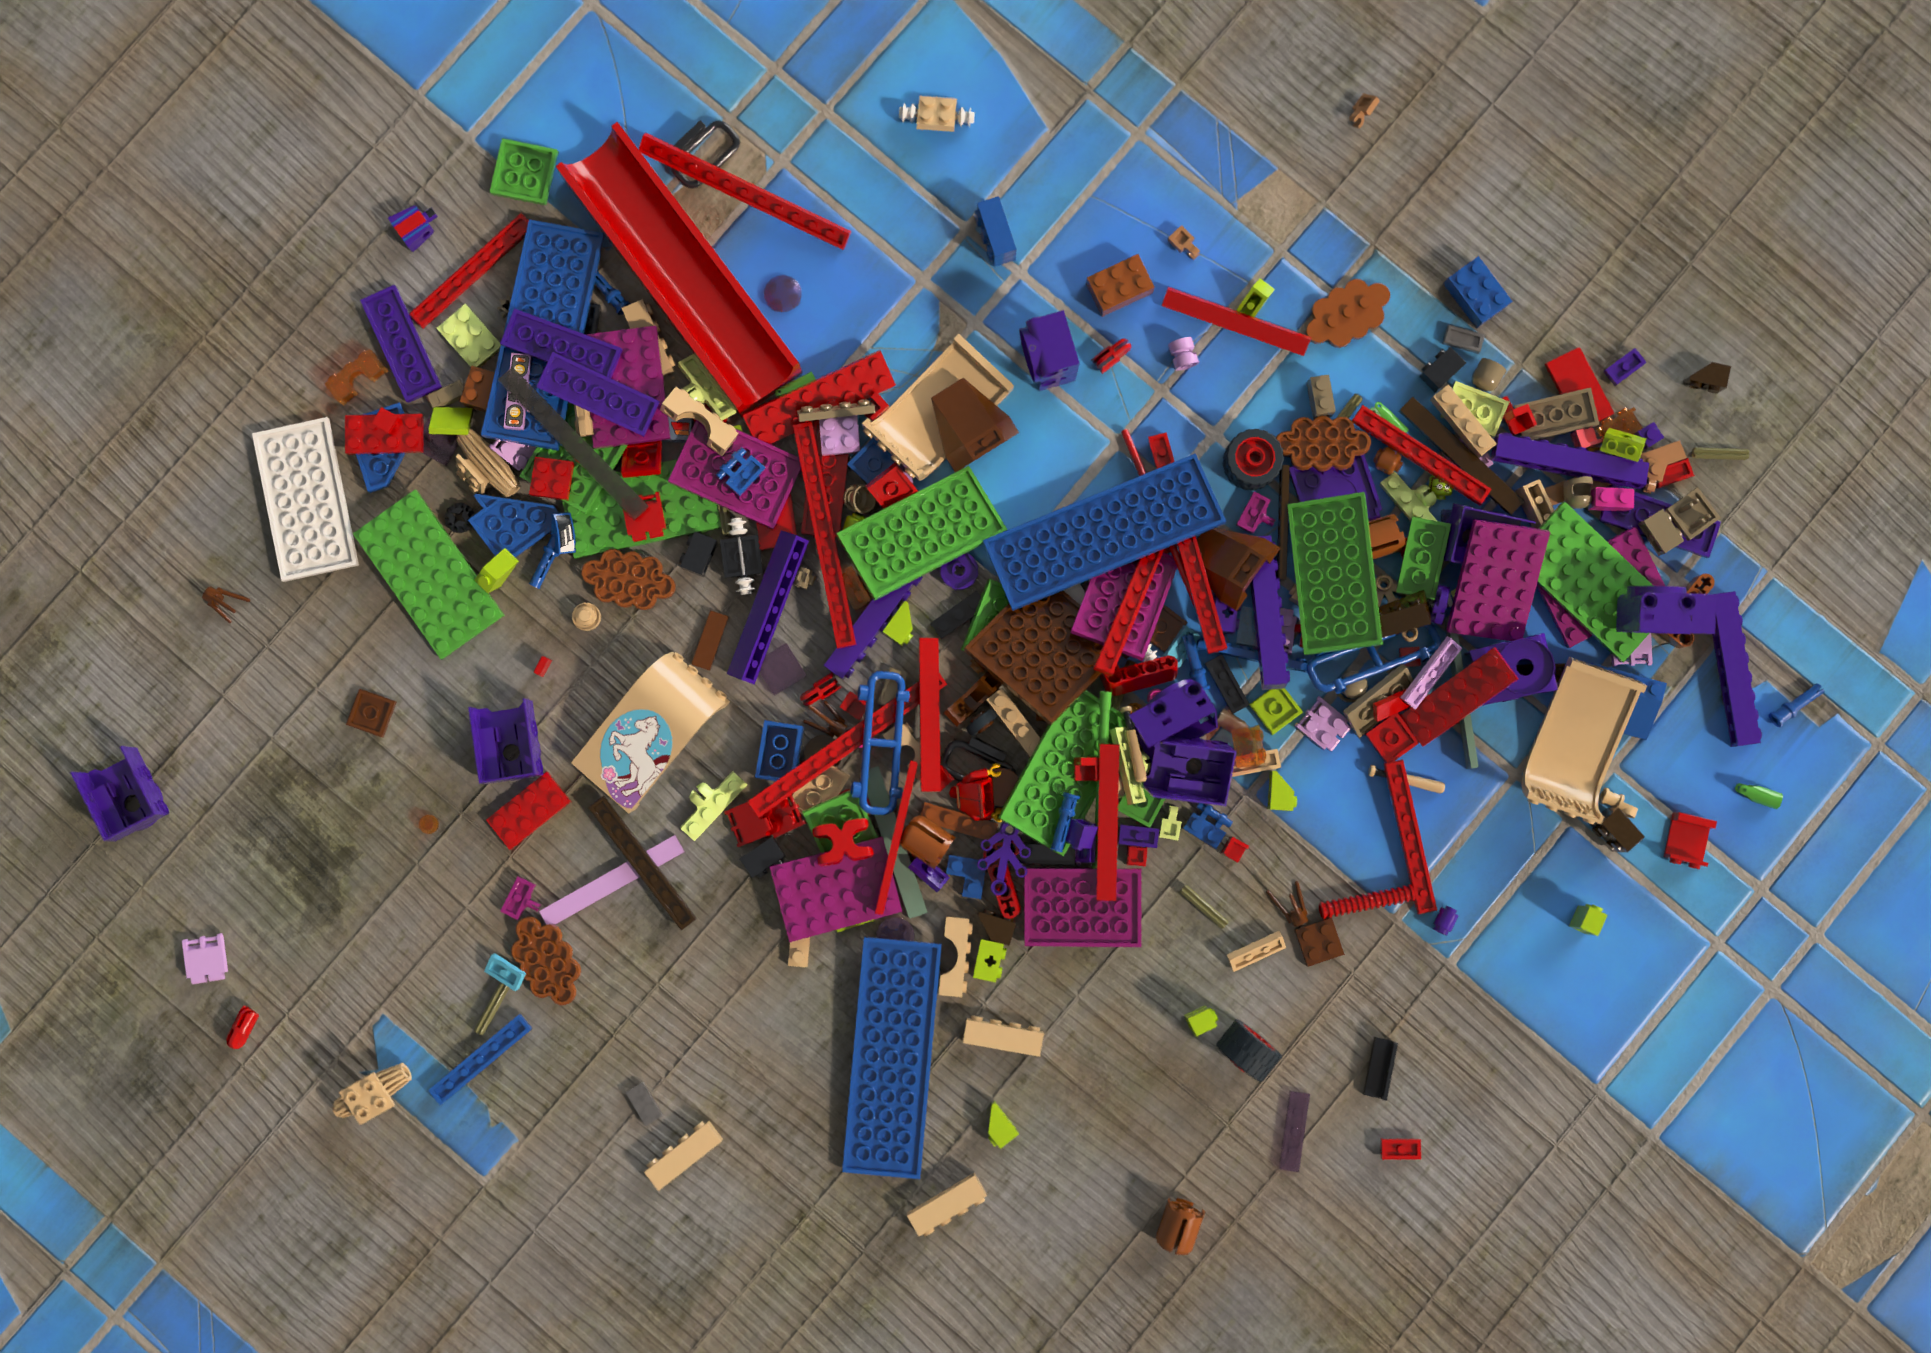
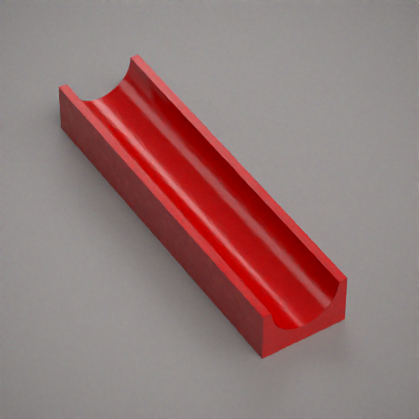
[556,122,802,417]

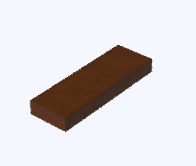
[692,610,729,671]

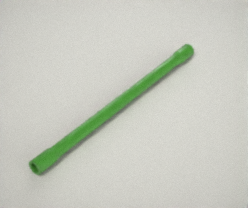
[1091,691,1112,868]

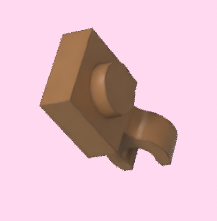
[1349,93,1380,128]
[1168,225,1200,260]
[1643,458,1667,494]

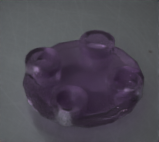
[764,275,802,312]
[876,917,915,941]

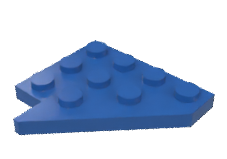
[356,402,406,493]
[468,494,559,558]

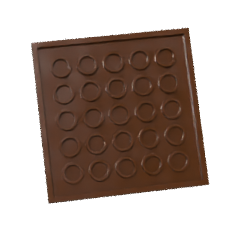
[964,590,1103,725]

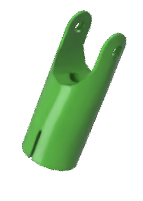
[775,371,816,396]
[1370,402,1409,433]
[1735,783,1783,809]

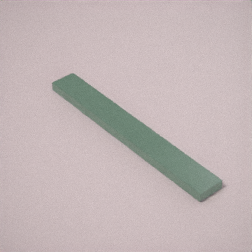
[1443,616,1478,769]
[860,766,928,919]

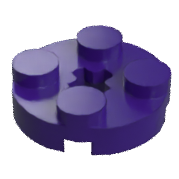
[941,553,978,590]
[1431,585,1450,625]

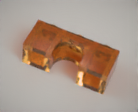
[324,349,389,405]

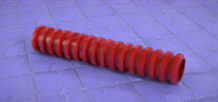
[1319,884,1416,919]

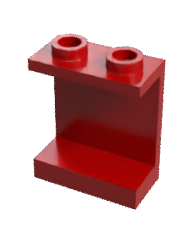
[1663,812,1717,869]

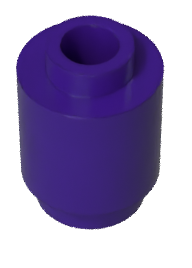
[1433,906,1459,936]

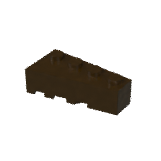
[1379,590,1431,638]

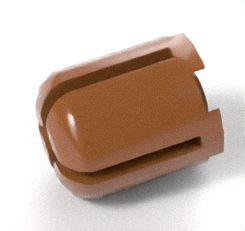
[1369,514,1406,560]
[900,815,956,870]
[1156,1198,1205,1255]

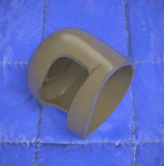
[1472,358,1506,391]
[1563,476,1593,509]
[843,484,876,513]
[1337,671,1368,703]

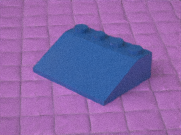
[1590,663,1667,740]

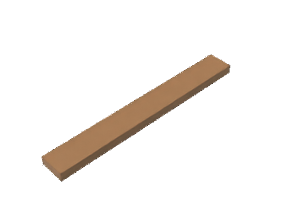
[1544,440,1687,506]

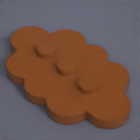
[1306,279,1390,348]
[1276,415,1371,472]
[581,549,676,610]
[511,916,581,1005]

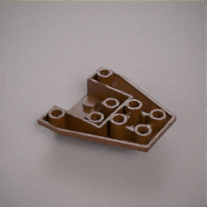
[931,378,1019,472]
[1197,528,1280,611]

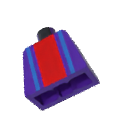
[388,205,438,252]

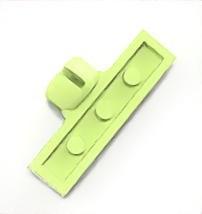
[678,354,736,421]
[1380,472,1437,522]
[1110,727,1151,805]
[680,771,747,841]

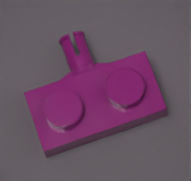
[1236,491,1276,534]
[500,876,541,920]

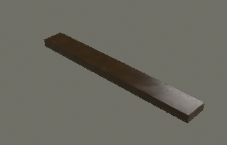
[1399,397,1524,516]
[588,796,697,931]

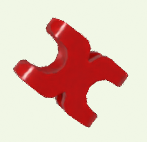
[812,818,874,866]

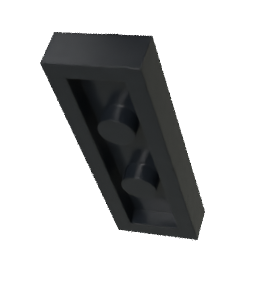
[930,590,981,639]
[1205,654,1250,714]

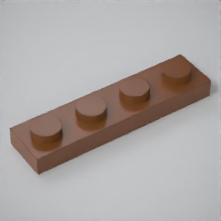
[921,802,998,840]

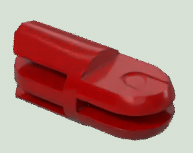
[1091,338,1131,374]
[800,672,842,706]
[226,1006,259,1049]

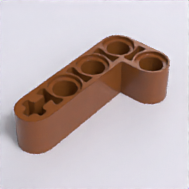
[1658,573,1715,648]

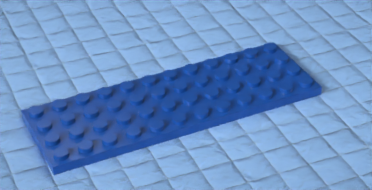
[481,219,605,451]
[983,453,1226,611]
[842,937,942,1179]

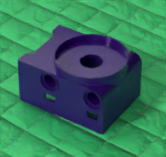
[1019,310,1080,391]
[1443,503,1536,564]
[1616,586,1716,634]
[1464,633,1558,706]
[1129,679,1218,764]
[468,698,543,784]
[1143,735,1237,806]
[70,746,169,842]

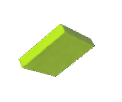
[429,407,473,435]
[1249,688,1303,735]

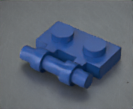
[716,447,766,497]
[1183,803,1233,849]

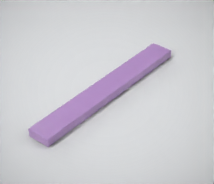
[539,835,685,925]

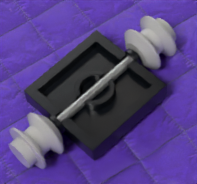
[720,518,763,595]

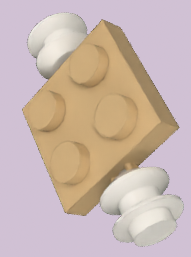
[899,96,975,132]

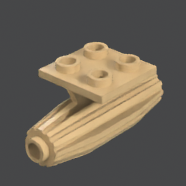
[456,429,521,498]
[332,1063,412,1125]

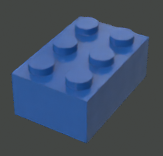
[974,196,1017,267]
[1443,256,1513,329]
[755,720,804,781]

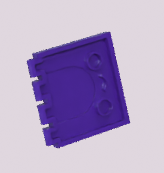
[1289,455,1383,521]

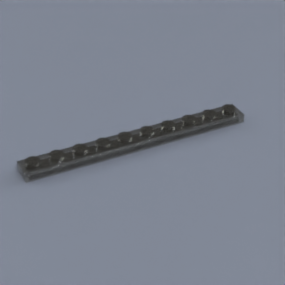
[498,367,649,521]

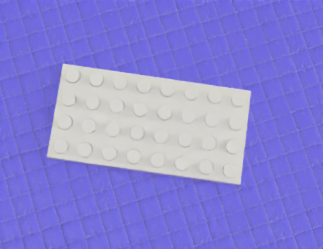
[252,417,359,582]

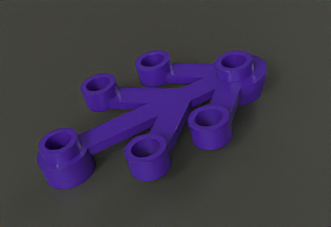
[977,822,1031,895]

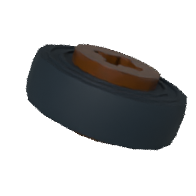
[966,708,998,736]

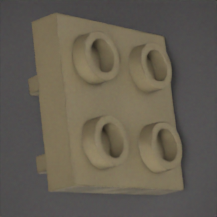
[1665,487,1721,541]

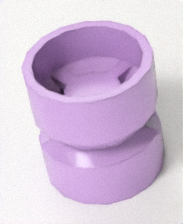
[1168,337,1199,371]

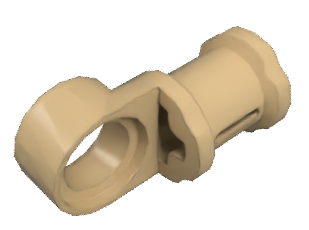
[1599,787,1638,818]

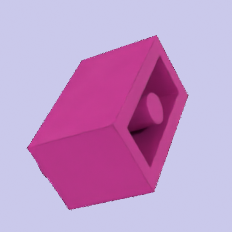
[1588,487,1634,512]

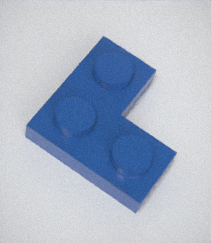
[946,855,986,899]

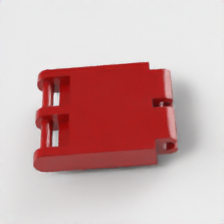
[621,491,667,542]
[763,795,806,838]
[724,802,773,847]

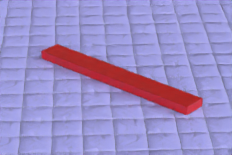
[409,213,529,329]
[1161,287,1311,356]
[1352,405,1492,506]
[1094,549,1164,677]
[919,638,941,792]
[1097,744,1120,901]
[1383,759,1437,915]
[875,760,918,915]

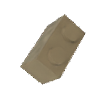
[1306,374,1336,419]
[1638,509,1684,556]

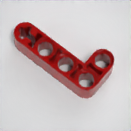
[1099,656,1178,696]
[983,840,1021,919]

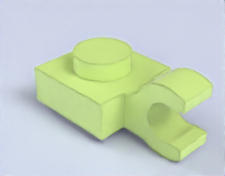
[1159,805,1182,840]

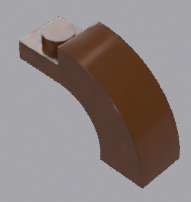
[944,672,1003,727]

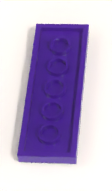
[360,284,442,403]
[500,309,623,378]
[537,352,660,437]
[1599,484,1721,558]

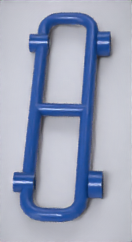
[1307,623,1441,694]
[851,671,910,815]

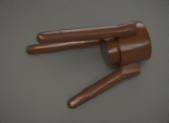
[202,586,250,623]
[803,701,847,738]
[1266,881,1308,927]

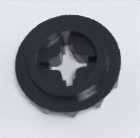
[444,502,475,533]

